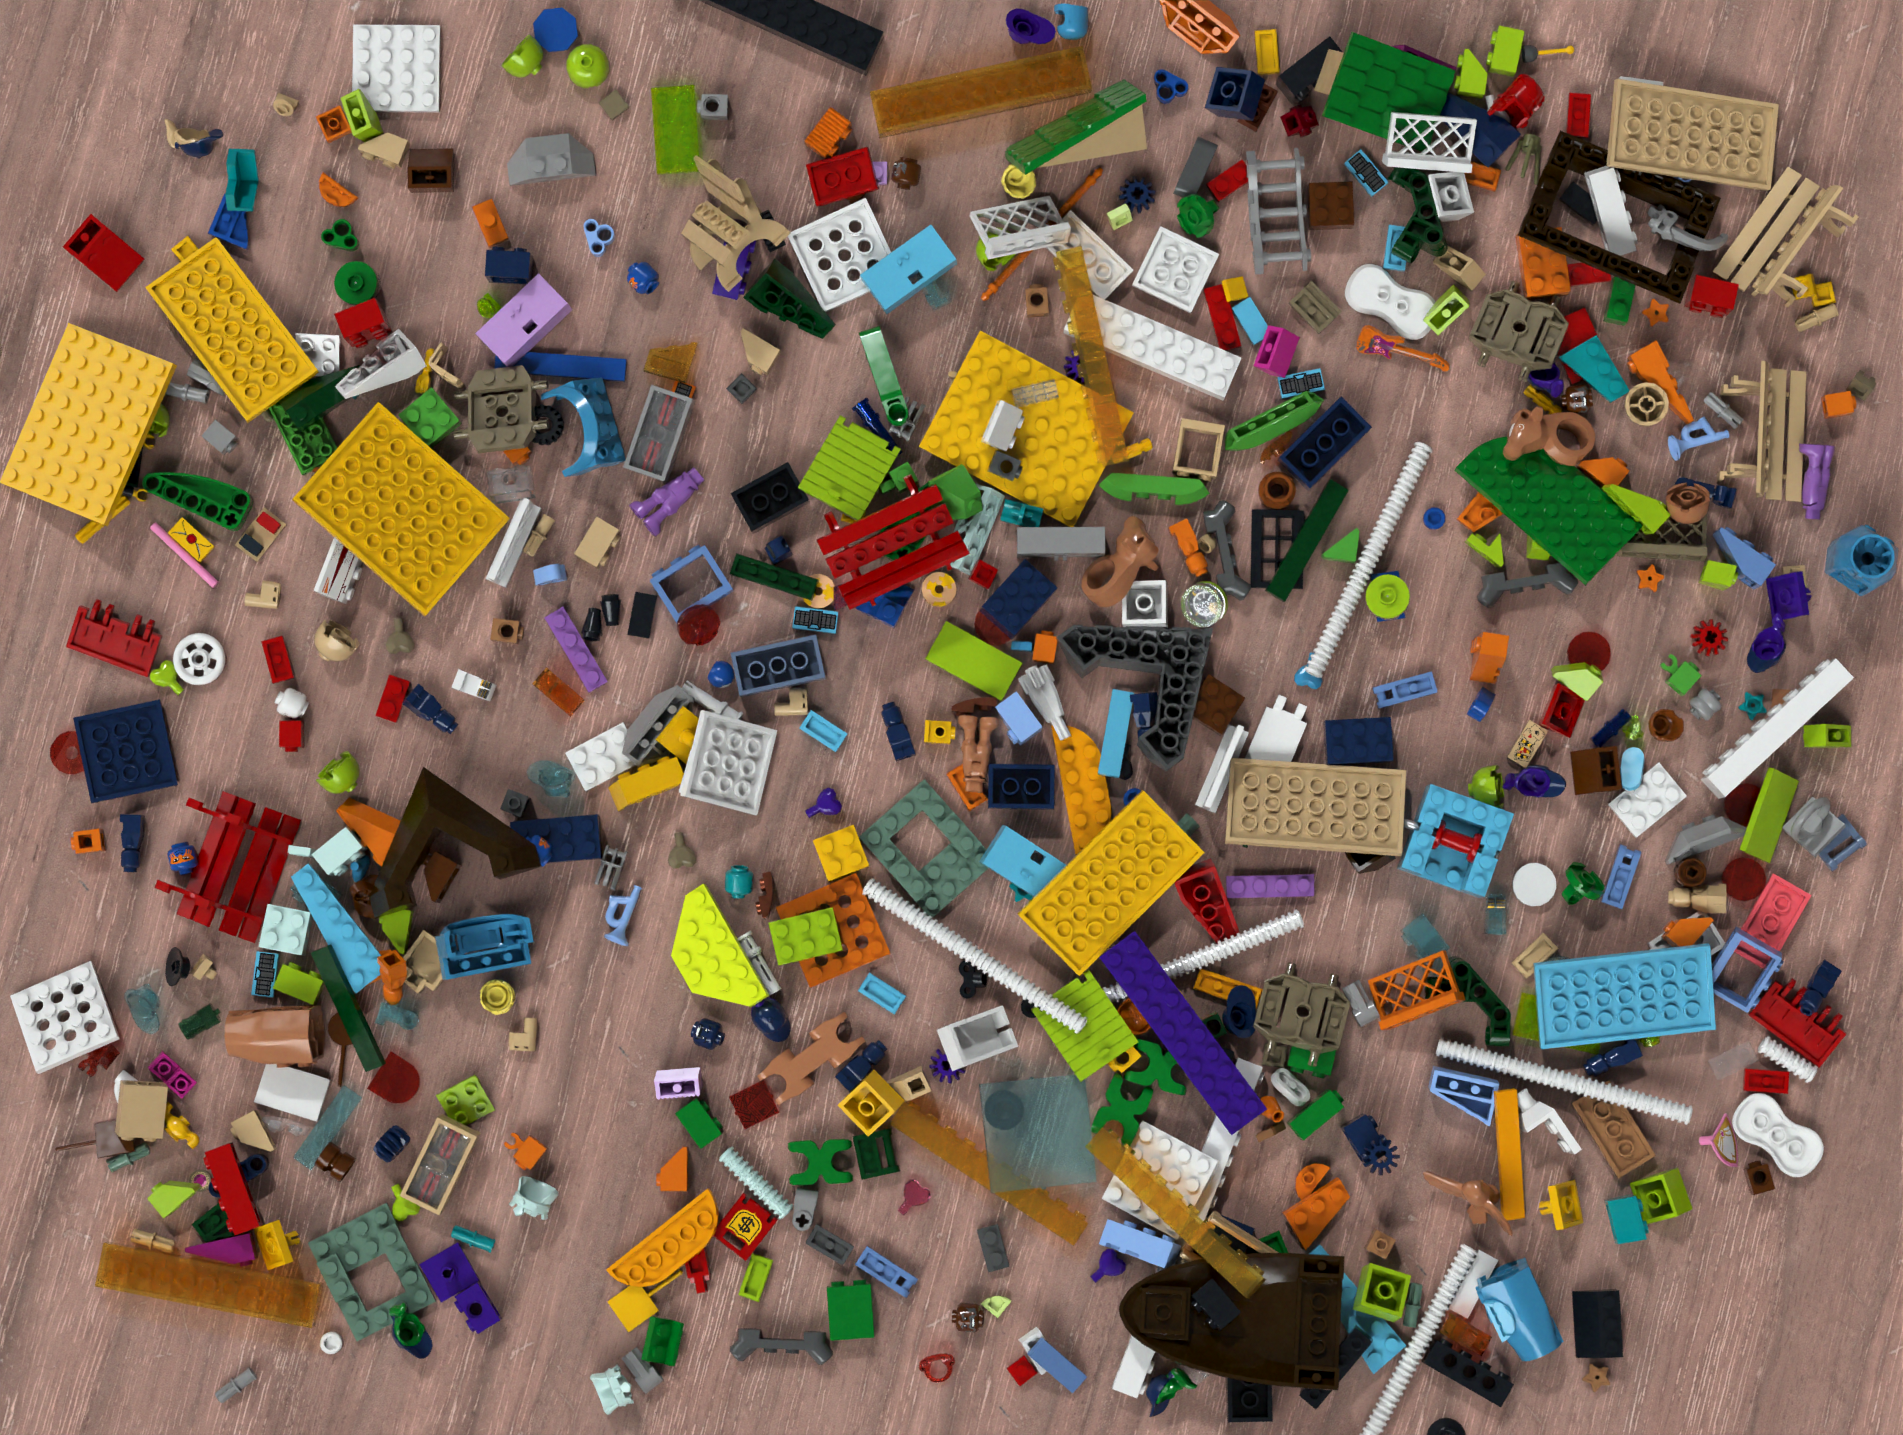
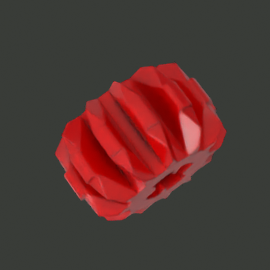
[1690,619,1728,657]

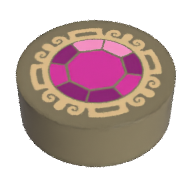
[189,1170,212,1192]

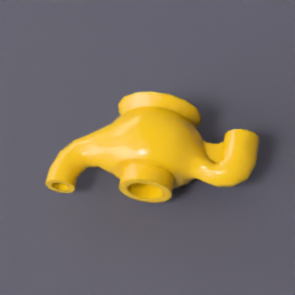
[164,1102,200,1150]

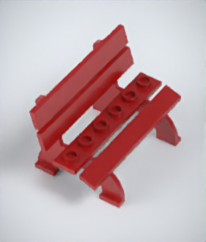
[817,474,970,610]
[155,791,301,943]

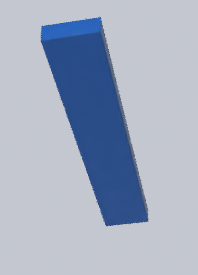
[495,352,627,382]

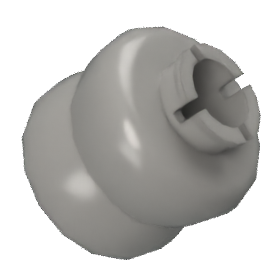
[1689,689,1722,720]

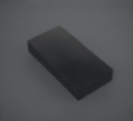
[1559,182,1597,226]
[627,592,657,639]

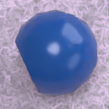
[707,661,734,688]

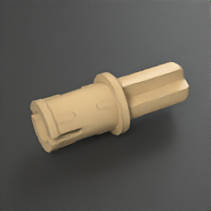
[1795,303,1839,332]
[523,514,555,557]
[131,1228,176,1253]

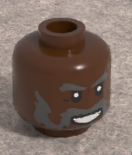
[891,157,921,190]
[1561,385,1593,414]
[952,1303,984,1333]

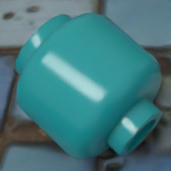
[724,865,754,899]

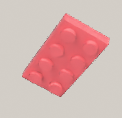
[1734,873,1812,969]

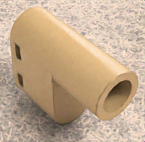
[245,580,281,609]
[774,688,808,716]
[509,1018,537,1051]

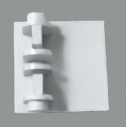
[296,333,341,376]

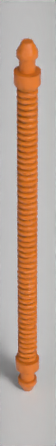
[981,168,1103,301]

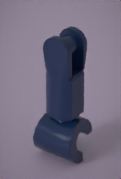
[1675,477,1737,509]

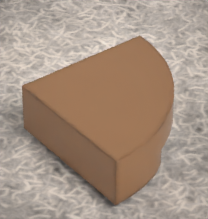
[1255,1122,1286,1142]

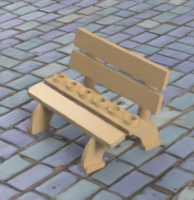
[681,155,790,292]
[1712,167,1859,307]
[1717,361,1806,502]

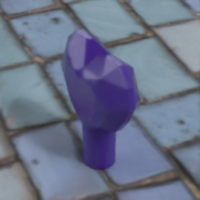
[805,788,842,818]
[1090,1249,1126,1283]

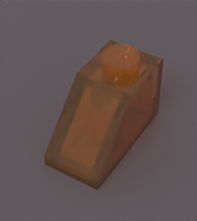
[532,667,585,717]

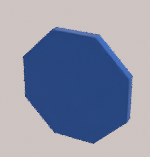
[533,7,578,52]

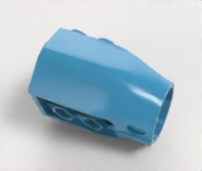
[1825,524,1899,596]
[1475,1258,1564,1361]

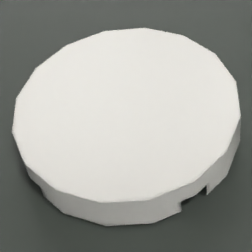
[1512,863,1556,906]

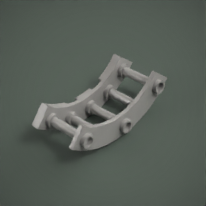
[1246,148,1311,274]

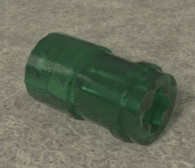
[178,1003,221,1040]

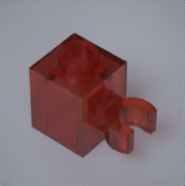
[78,1043,120,1077]

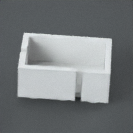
[937,1005,1018,1071]

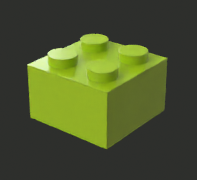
[1353,1263,1411,1322]

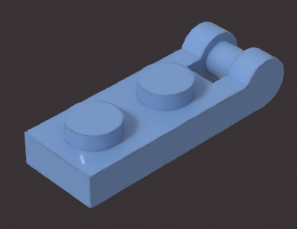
[1372,671,1438,709]
[1601,844,1641,909]
[855,1246,919,1298]

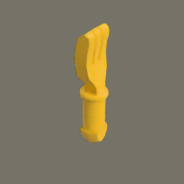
[415,348,435,394]

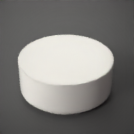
[320,1332,343,1354]

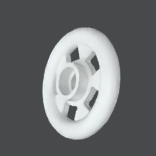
[173,633,225,685]

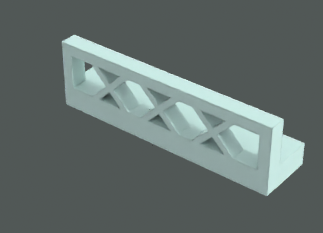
[950,483,1005,575]

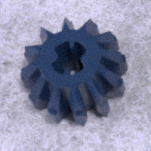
[1119,176,1156,214]
[373,1125,410,1163]
[1361,1137,1400,1176]

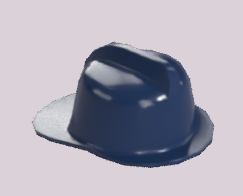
[1222,985,1256,1038]

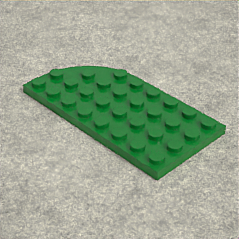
[1454,437,1643,586]

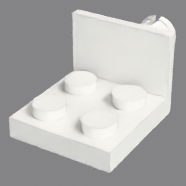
[1517,1088,1582,1154]

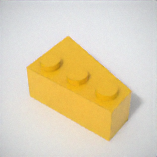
[608,756,684,811]

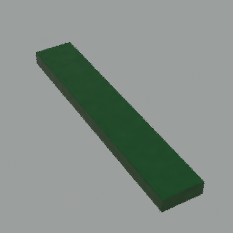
[1265,479,1349,602]
[311,944,386,1072]

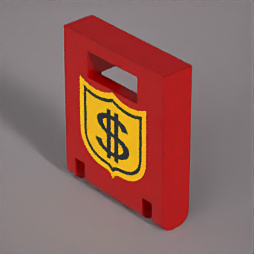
[713,1192,778,1262]

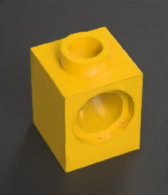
[1108,1046,1141,1073]

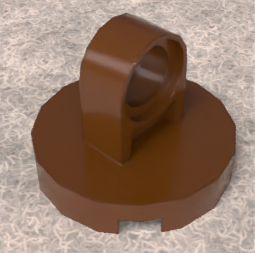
[349,875,378,919]

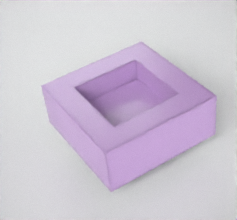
[873,162,887,185]

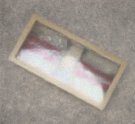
[400,1114,481,1215]

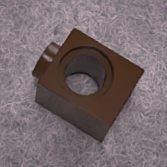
[1743,1160,1775,1195]

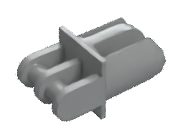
[889,396,926,442]
[594,845,628,891]

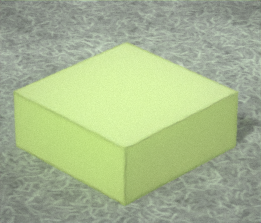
[1107,203,1133,230]

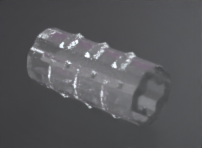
[1011,379,1059,408]

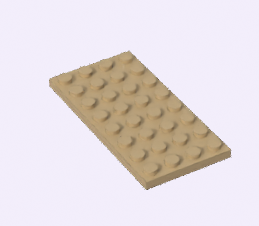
[1606,79,1779,191]
[1225,758,1406,856]

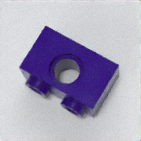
[454,1281,502,1334]

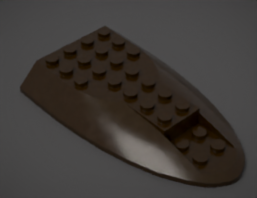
[1119,1253,1345,1390]

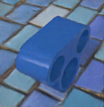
[1154,69,1188,104]
[1467,687,1496,722]

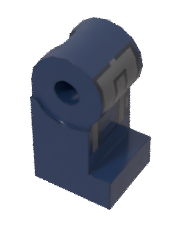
[764,535,793,565]

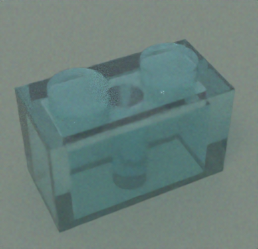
[1400,913,1450,964]

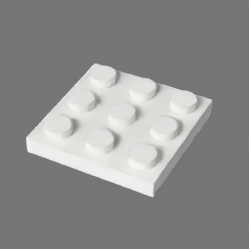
[1132,226,1219,314]

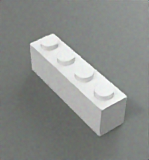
[1584,166,1638,256]

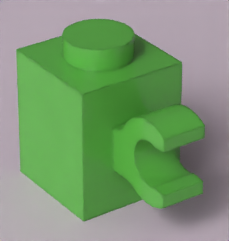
[879,462,919,495]
[1660,654,1702,696]

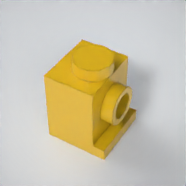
[924,720,956,744]

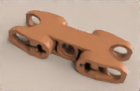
[757,1012,866,1105]

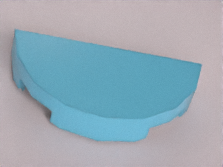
[1483,1300,1516,1342]

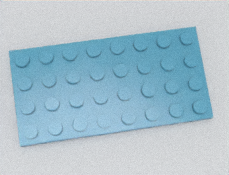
[1533,943,1716,1049]

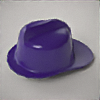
[1006,8,1056,44]

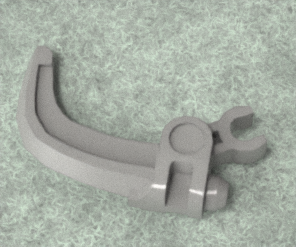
[1647,204,1728,251]

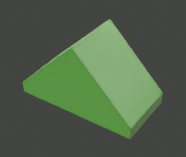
[1321,528,1360,563]

